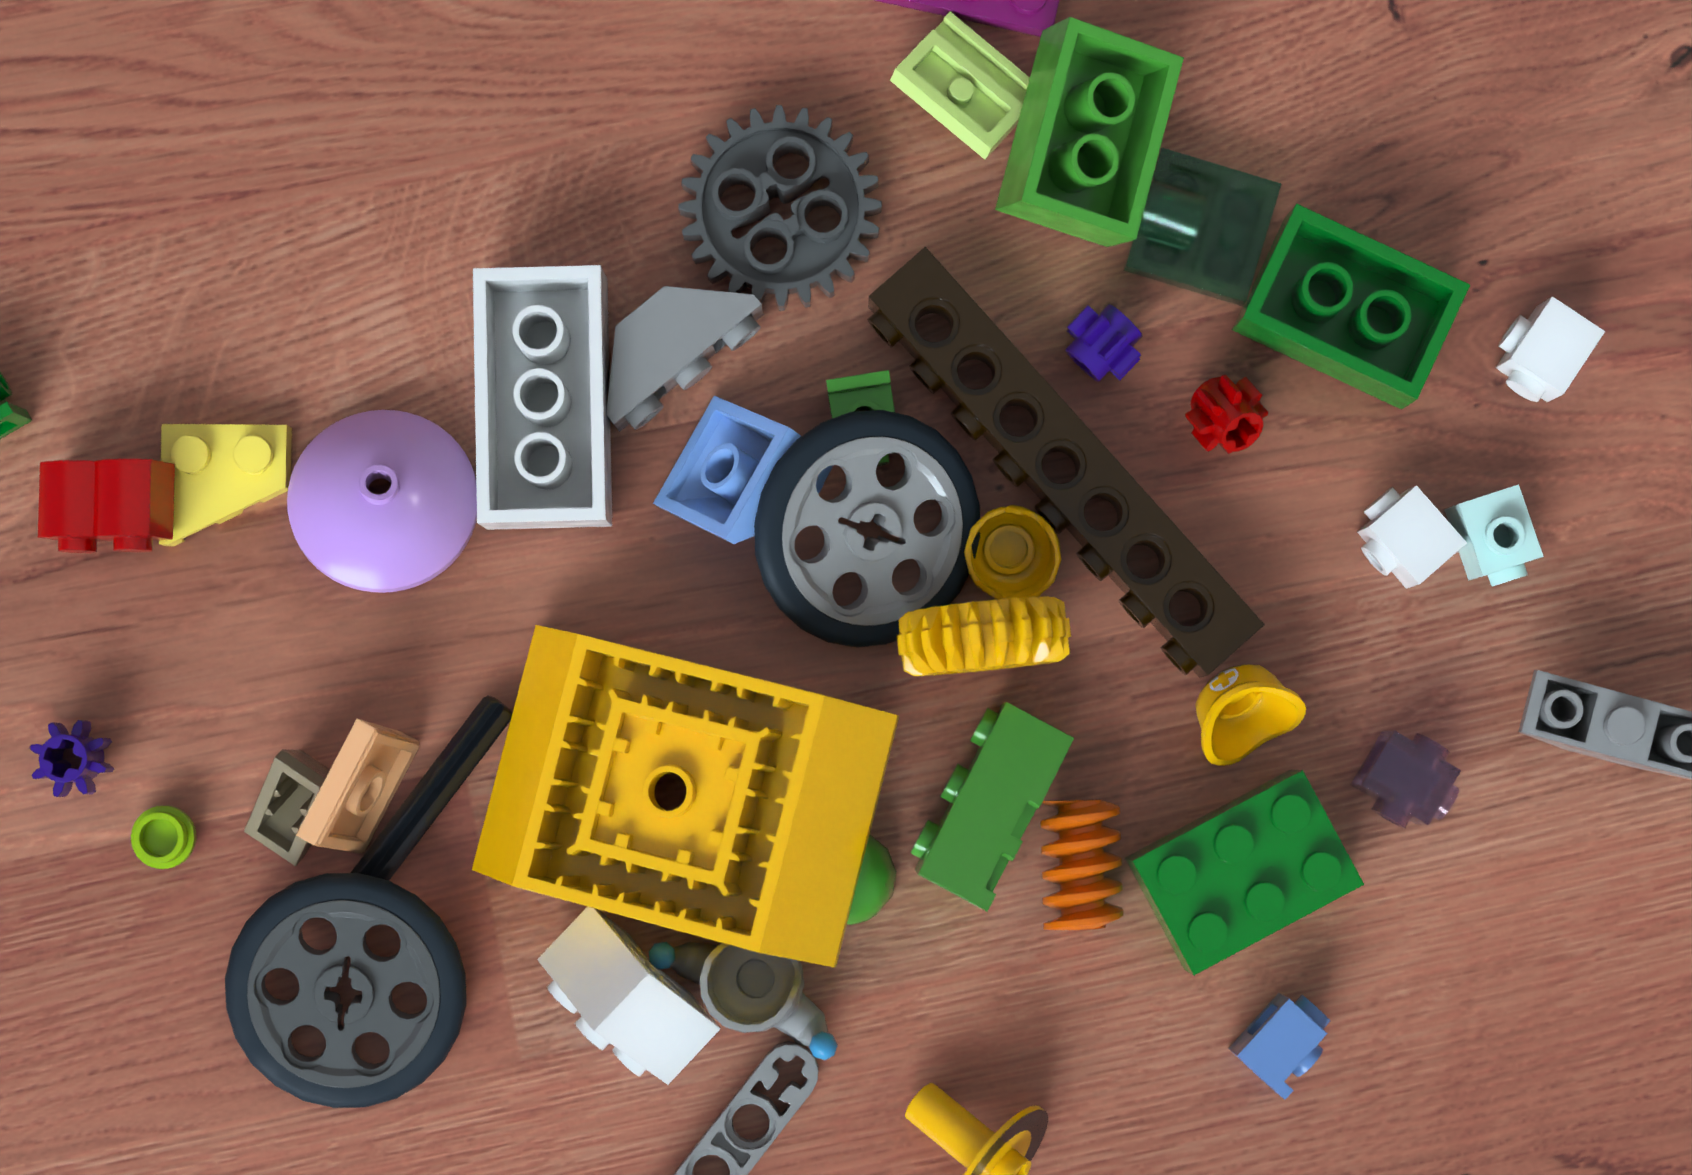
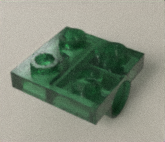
[1124,148,1281,306]

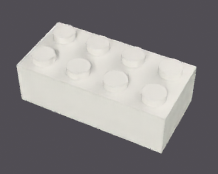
[473,265,612,530]

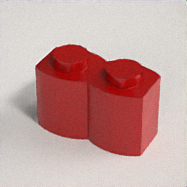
[38,459,175,553]

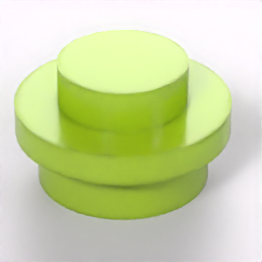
[131,806,196,869]

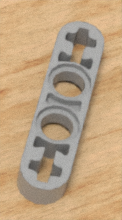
[673,1041,819,1175]

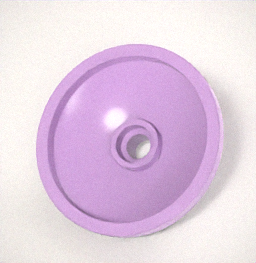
[287,410,477,593]

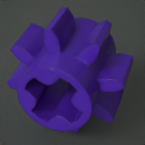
[1065,304,1143,382]
[30,720,114,797]

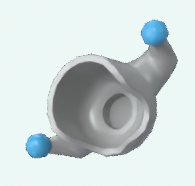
[649,942,838,1060]

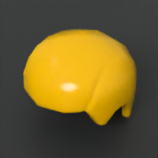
[964,505,1061,599]

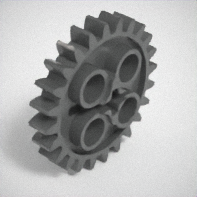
[679,105,882,311]

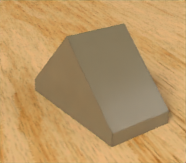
[244,750,330,866]

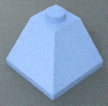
[653,396,834,544]

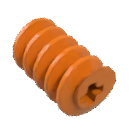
[1040,799,1124,930]

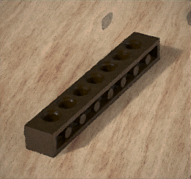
[867,247,1265,677]

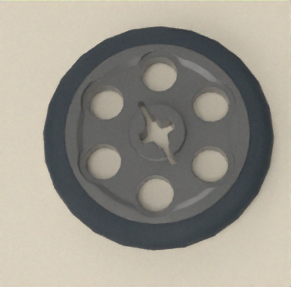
[225,873,466,1108]

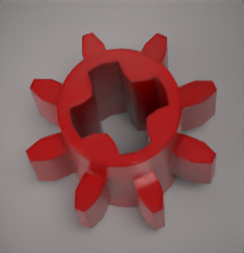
[1185,374,1268,454]

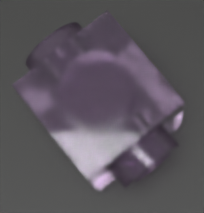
[1350,730,1461,829]

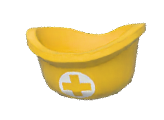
[1195,665,1306,766]

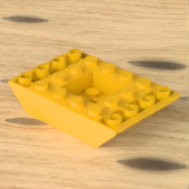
[472,625,899,967]

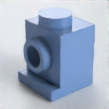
[1228,993,1330,1100]

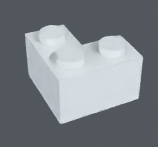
[537,906,721,1085]

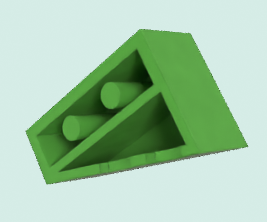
[910,702,1074,912]

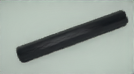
[350,696,512,880]

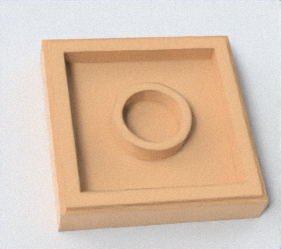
[296,719,420,854]

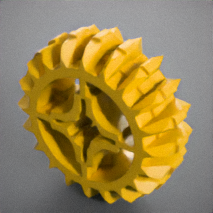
[897,596,1071,677]

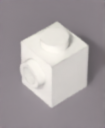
[1496,296,1605,402]
[1357,485,1467,589]

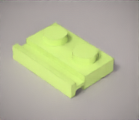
[890,12,1030,159]

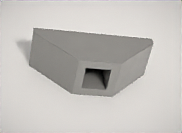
[606,286,764,432]
[1518,670,1692,780]

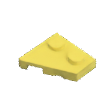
[159,424,292,546]

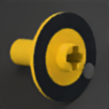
[905,1083,1048,1175]

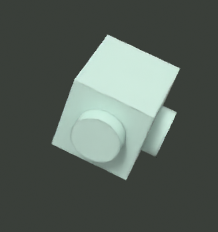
[1445,484,1544,587]

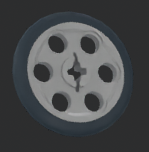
[754,410,980,648]

